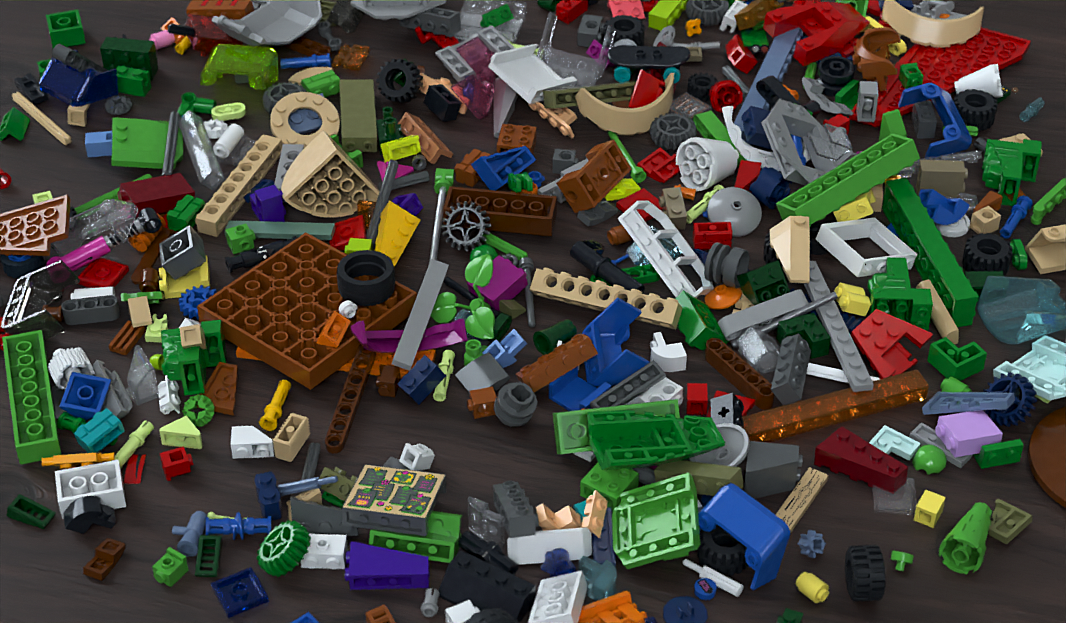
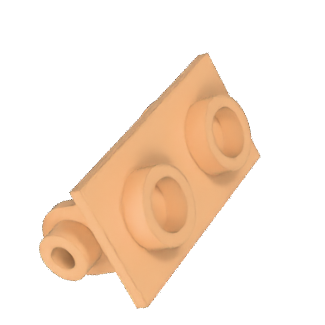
[580,490,608,538]

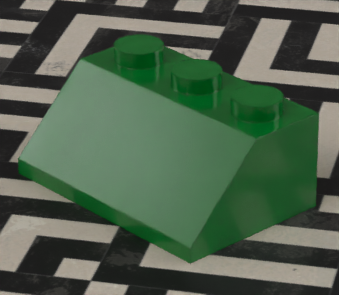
[675,290,729,350]

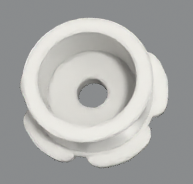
[339,300,357,318]

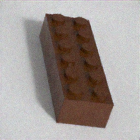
[443,186,557,236]

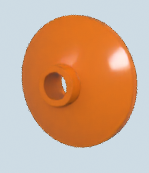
[705,284,742,310]

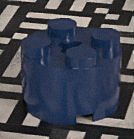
[749,167,792,209]

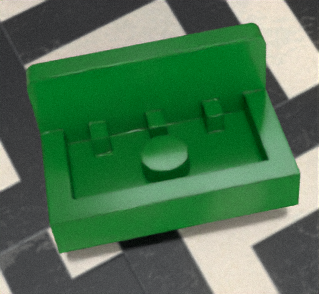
[974,439,1024,469]

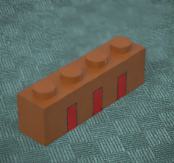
[186,0,255,23]

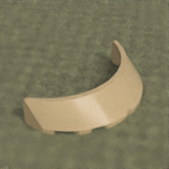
[882,0,984,47]
[575,73,674,136]

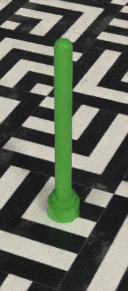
[608,130,646,183]

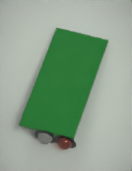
[741,30,770,54]

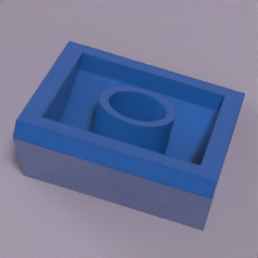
[60,372,112,421]

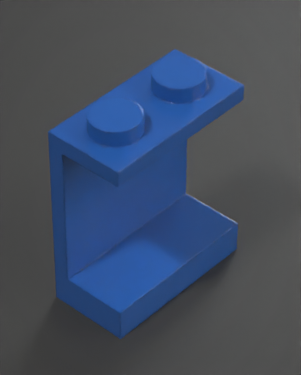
[548,366,612,411]

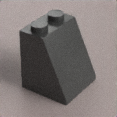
[744,441,803,499]

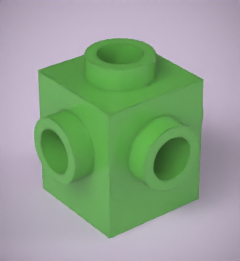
[225,223,256,254]

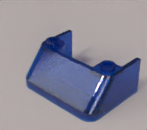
[38,50,118,107]

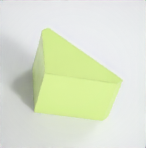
[159,416,203,449]

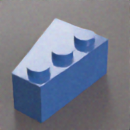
[471,146,536,191]

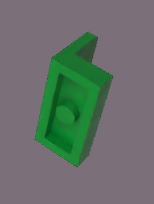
[835,79,859,110]
[0,107,30,141]

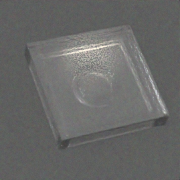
[872,478,917,515]

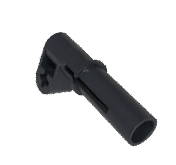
[570,240,645,294]

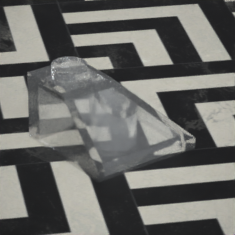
[126,345,159,406]

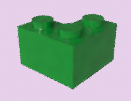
[927,337,987,381]

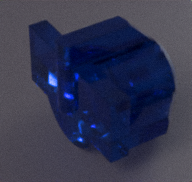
[540,548,576,578]

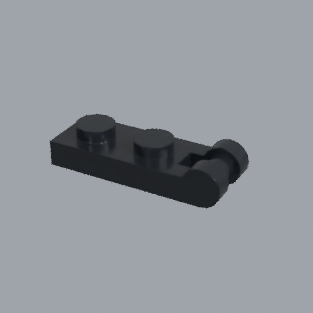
[14,73,49,105]

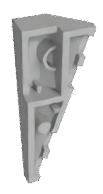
[493,77,519,138]

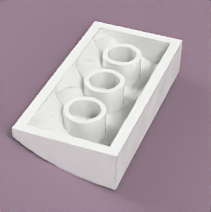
[528,570,588,623]

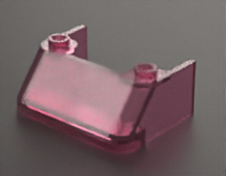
[451,36,496,120]

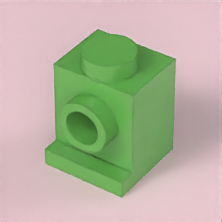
[152,547,189,587]

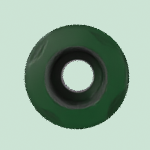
[533,319,577,355]

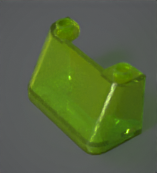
[200,44,278,90]

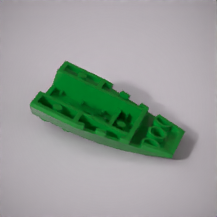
[587,410,725,470]

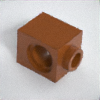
[467,387,497,419]

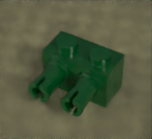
[376,106,403,154]

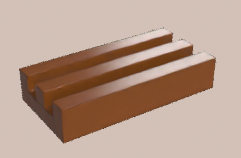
[109,320,146,356]

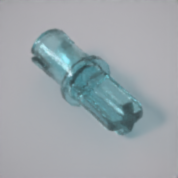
[1019,98,1045,122]

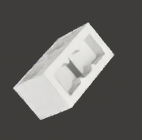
[639,378,683,406]

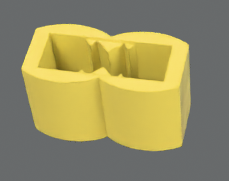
[834,282,871,317]

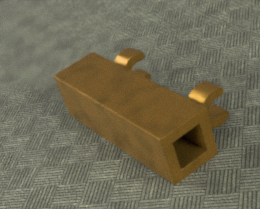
[734,0,784,31]

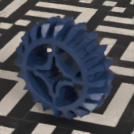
[983,372,1038,427]

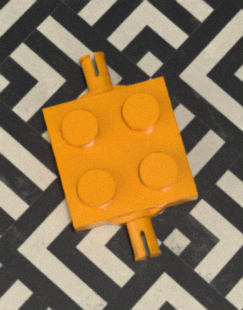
[42,453,115,470]

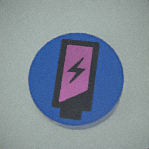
[694,578,717,600]

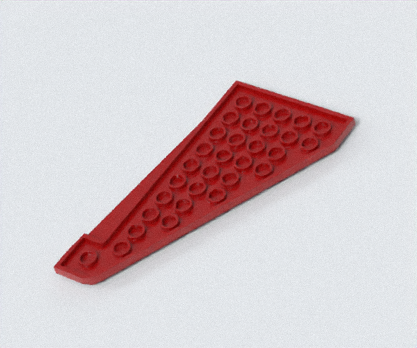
[849,27,1031,127]

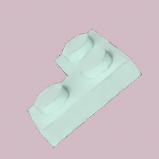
[869,425,920,461]

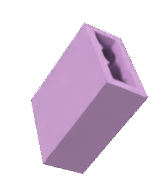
[935,410,1003,457]

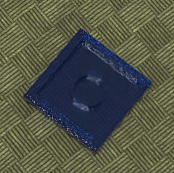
[211,567,269,618]

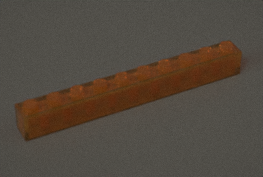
[742,369,929,443]

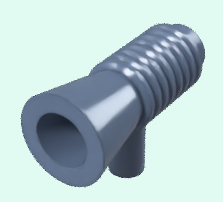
[172,511,207,556]

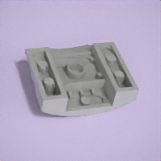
[435,25,515,85]

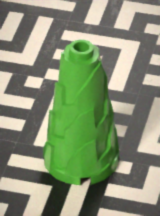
[939,502,992,574]

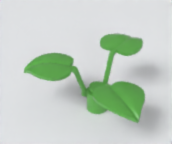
[431,254,495,339]

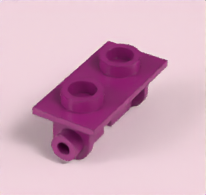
[586,39,616,69]

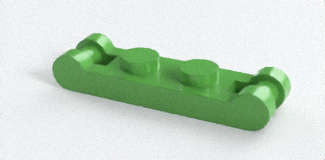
[1031,178,1066,225]

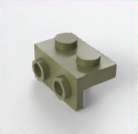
[320,466,358,501]

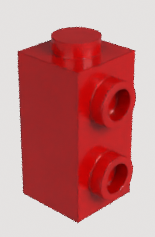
[556,0,588,24]

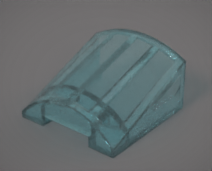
[976,276,1066,345]

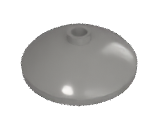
[707,187,762,237]
[690,423,750,467]

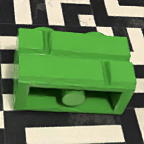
[301,70,340,98]

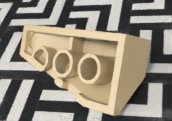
[770,216,810,284]

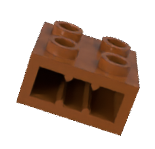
[497,124,537,155]

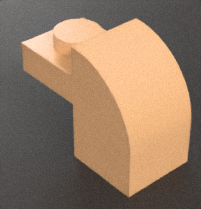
[536,503,582,531]

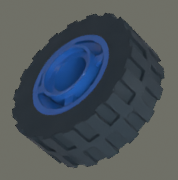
[0,254,45,278]

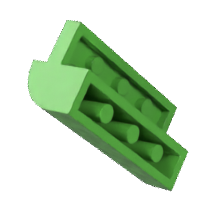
[369,511,462,563]

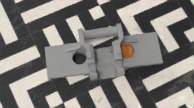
[911,0,968,20]

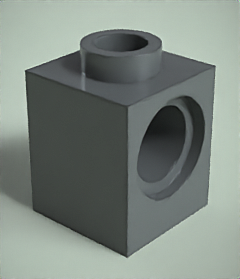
[553,149,579,174]

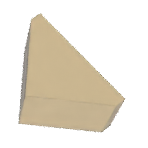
[128,296,152,327]

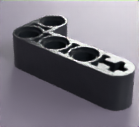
[756,75,821,119]

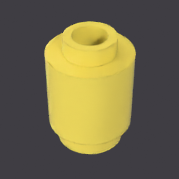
[796,572,829,603]

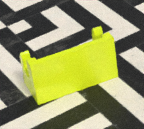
[380,135,421,162]

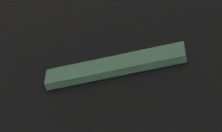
[224,220,336,240]

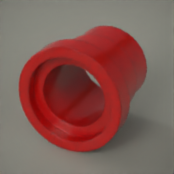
[0,169,11,189]

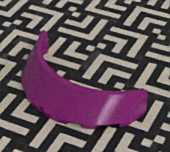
[351,319,467,353]

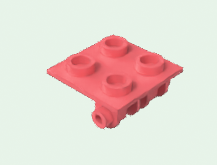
[607,0,645,20]

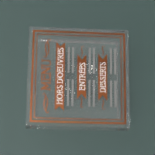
[668,92,711,121]

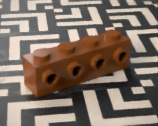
[515,334,598,392]

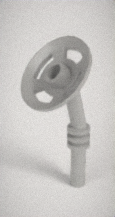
[653,26,720,50]

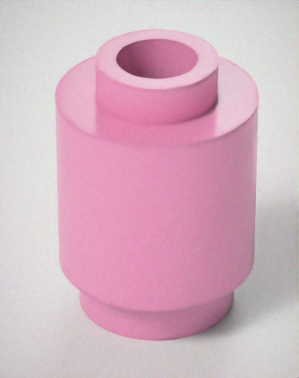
[149,30,175,50]

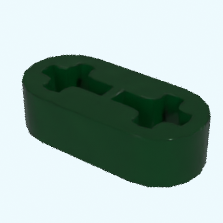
[487,313,512,342]

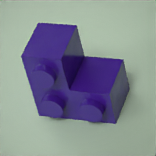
[250,184,286,222]

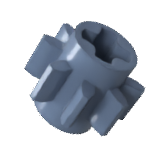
[797,530,826,558]

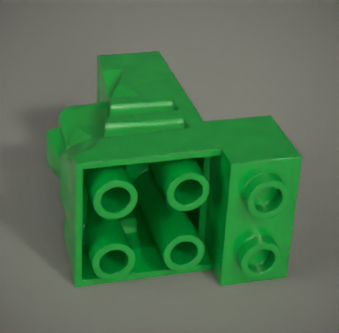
[982,139,1042,206]
[867,257,933,331]
[161,320,227,395]

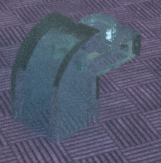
[579,556,617,601]

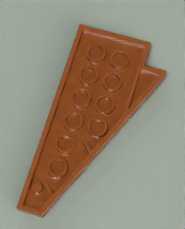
[0,195,71,256]

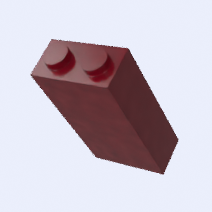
[117,173,195,218]

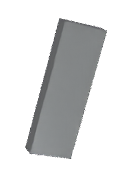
[909,422,973,468]

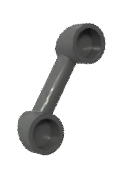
[317,21,343,51]

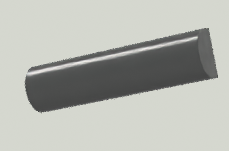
[590,360,666,409]

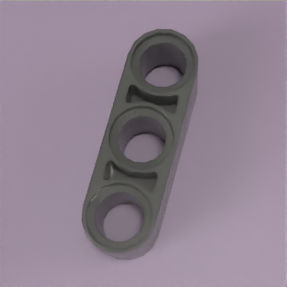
[61,295,120,325]

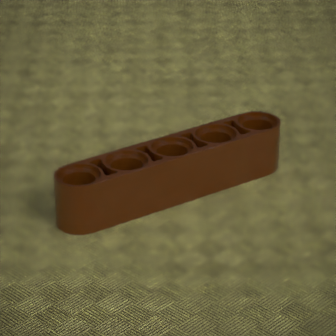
[705,338,775,410]

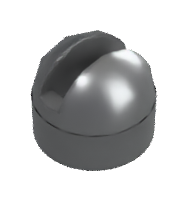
[412,155,426,170]

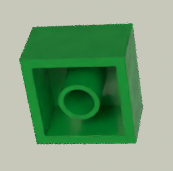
[46,10,86,49]

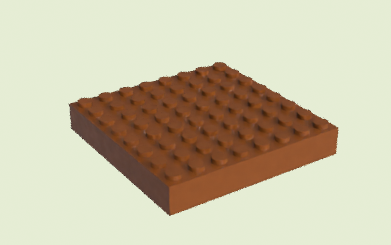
[197,232,417,390]

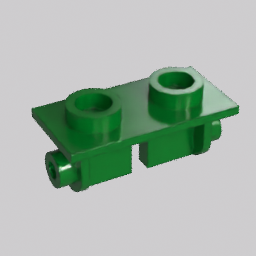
[480,4,514,28]

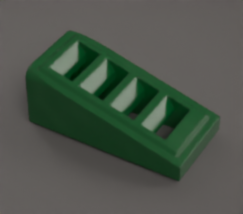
[7,494,56,529]
[195,535,222,577]

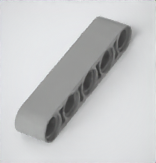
[718,289,809,341]

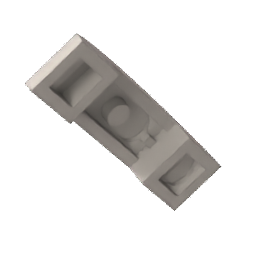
[802,77,854,116]

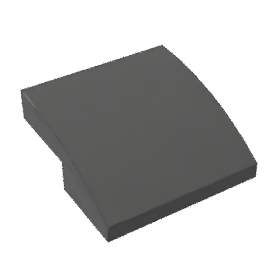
[455,352,511,392]

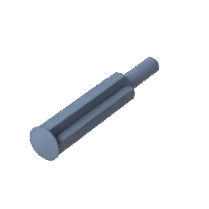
[278,476,338,497]

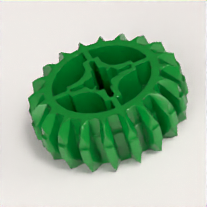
[257,520,311,577]

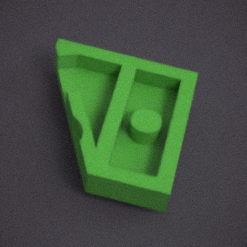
[121,291,164,304]

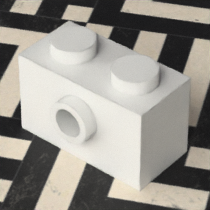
[301,534,348,569]

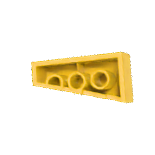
[374,200,420,267]

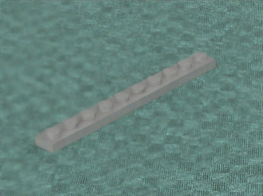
[804,261,874,392]

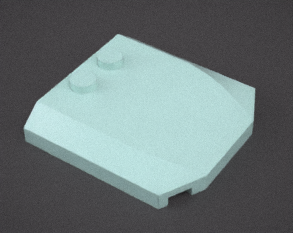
[993,335,1066,401]

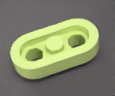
[211,103,246,121]

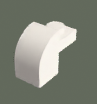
[650,332,687,372]

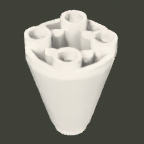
[955,64,1003,98]

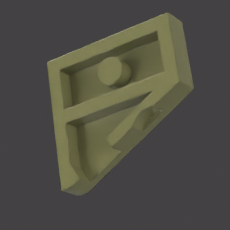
[989,499,1032,544]

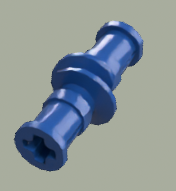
[206,512,271,540]

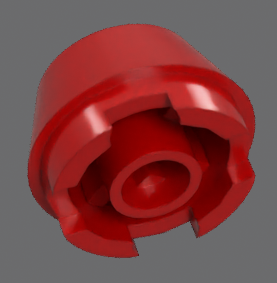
[709,80,743,113]

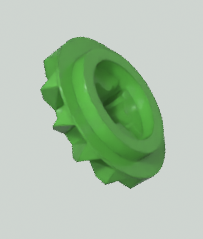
[182,394,214,427]

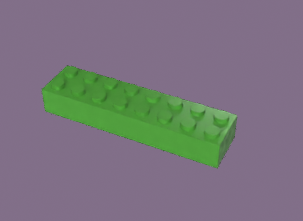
[776,133,920,227]
[2,330,62,465]

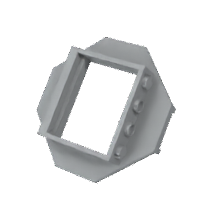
[351,0,447,20]
[761,99,857,185]

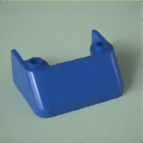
[898,83,972,160]
[582,298,650,386]
[698,483,790,590]

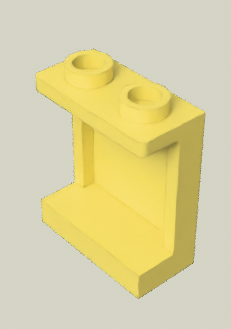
[833,189,876,222]
[159,255,210,299]

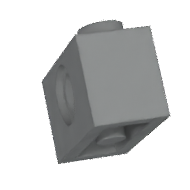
[856,81,878,122]

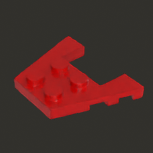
[851,309,933,384]

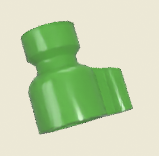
[464,339,488,366]

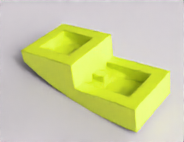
[604,178,641,201]

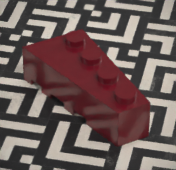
[814,426,908,495]

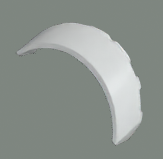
[722,106,813,171]

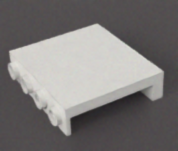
[488,44,577,104]

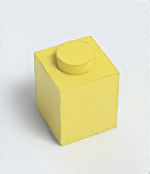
[914,490,946,528]

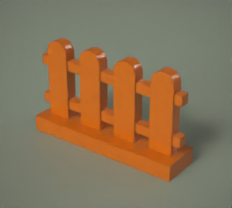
[578,590,647,623]

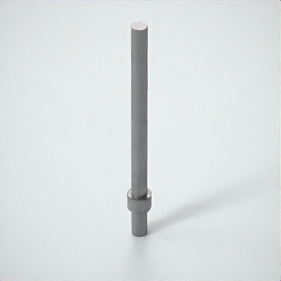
[731,292,838,348]

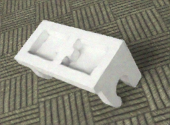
[720,0,747,33]

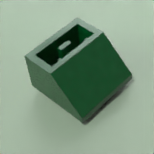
[737,260,790,305]

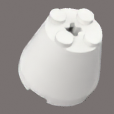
[676,137,739,191]

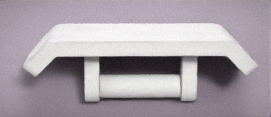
[507,527,592,564]

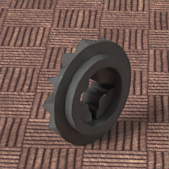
[104,95,132,115]

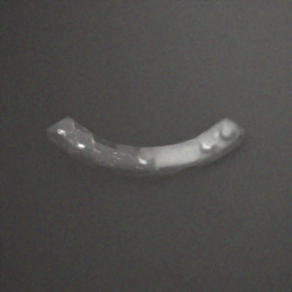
[897,150,982,178]

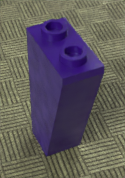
[345,542,429,590]

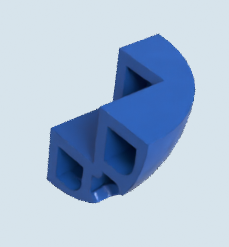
[919,189,970,225]

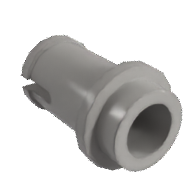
[421,588,439,617]

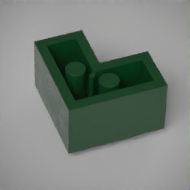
[776,312,831,359]

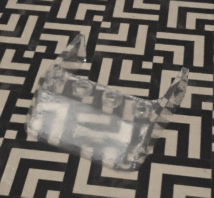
[537,12,616,87]

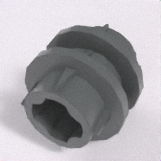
[493,381,538,428]

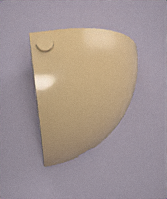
[281,130,380,218]

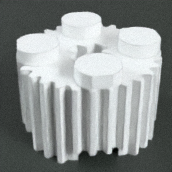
[48,347,95,390]

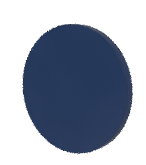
[663,596,707,623]

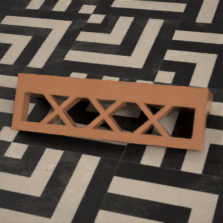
[398,112,453,164]

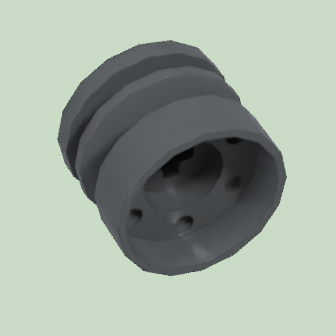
[704,242,750,289]

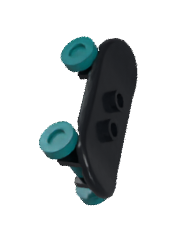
[607,45,690,84]

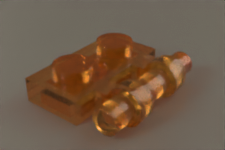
[332,44,370,71]

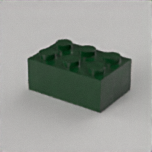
[100,37,159,80]

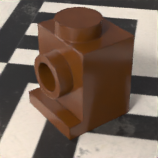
[376,364,401,397]

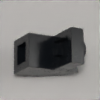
[63,496,116,534]

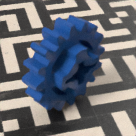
[179,285,217,320]

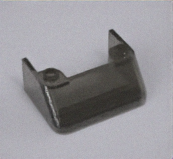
[0,260,80,341]

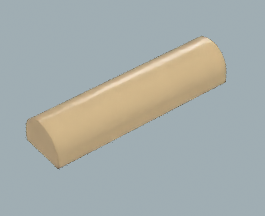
[916,279,959,344]

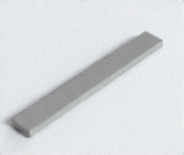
[391,259,449,371]

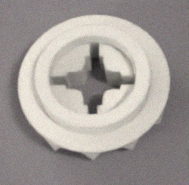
[200,119,228,139]

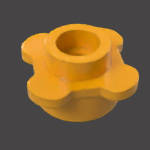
[686,19,702,36]

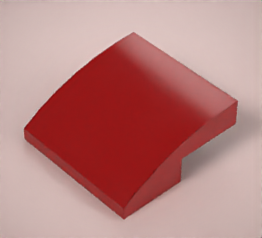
[637,147,680,183]

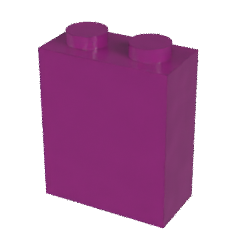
[467,255,528,311]

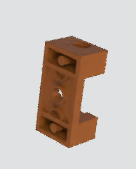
[556,140,632,213]

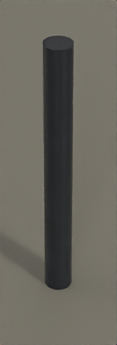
[444,277,500,319]

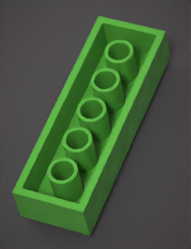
[552,399,680,454]

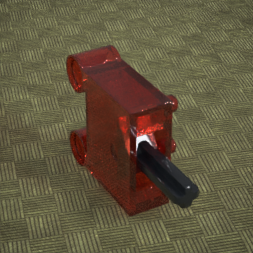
[168,14,243,58]

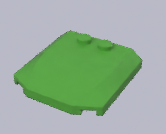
[111,117,183,170]
[612,473,700,569]

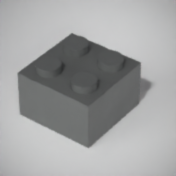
[159,225,206,280]

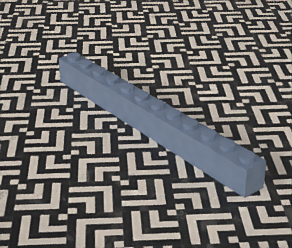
[733,27,805,145]

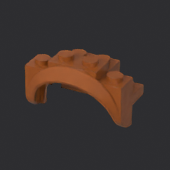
[852,27,901,91]

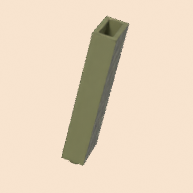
[339,80,377,152]

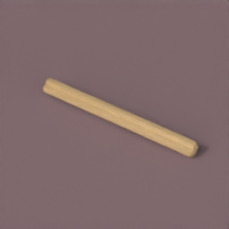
[12,92,72,145]

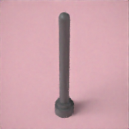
[519,257,536,328]

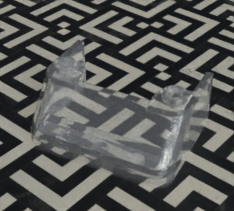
[51,199,139,257]

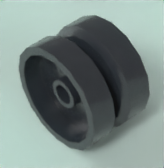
[817,56,855,97]

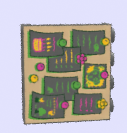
[342,464,447,536]

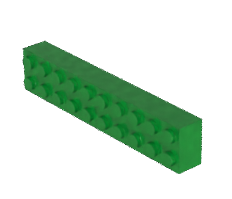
[882,178,978,327]

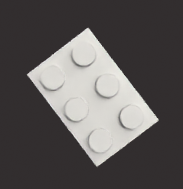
[55,460,126,519]

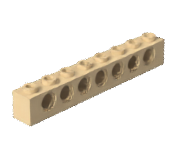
[195,134,282,237]
[530,268,683,330]

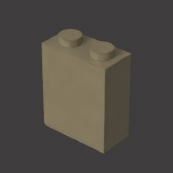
[915,160,968,199]

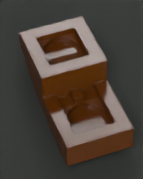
[83,538,126,581]

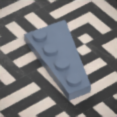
[922,392,1015,415]

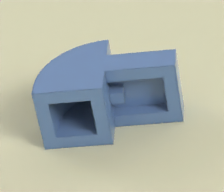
[482,329,528,368]

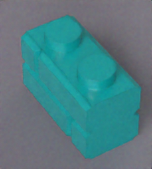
[74,408,125,453]

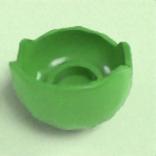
[912,444,947,475]

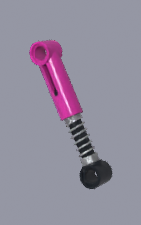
[46,208,162,282]

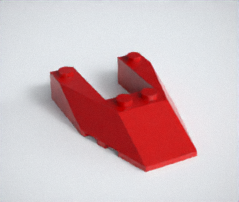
[763,2,870,67]

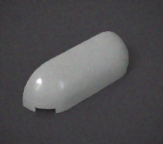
[92,360,133,419]

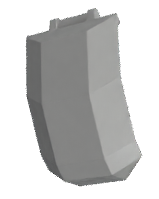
[211,0,323,47]

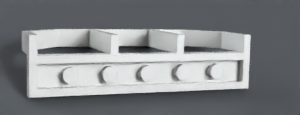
[618,201,714,298]

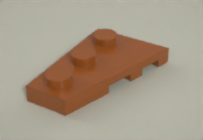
[197,362,238,416]

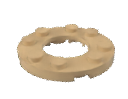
[270,92,340,148]

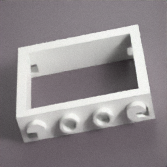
[816,217,917,277]

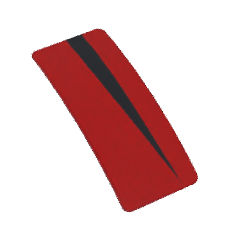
[124,455,146,484]

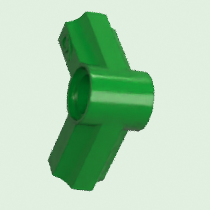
[177,92,216,126]

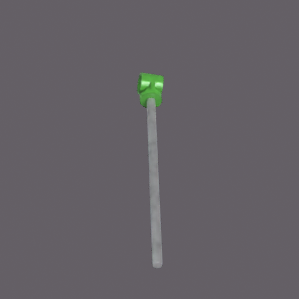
[428,168,454,266]

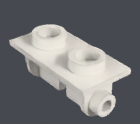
[158,375,181,414]

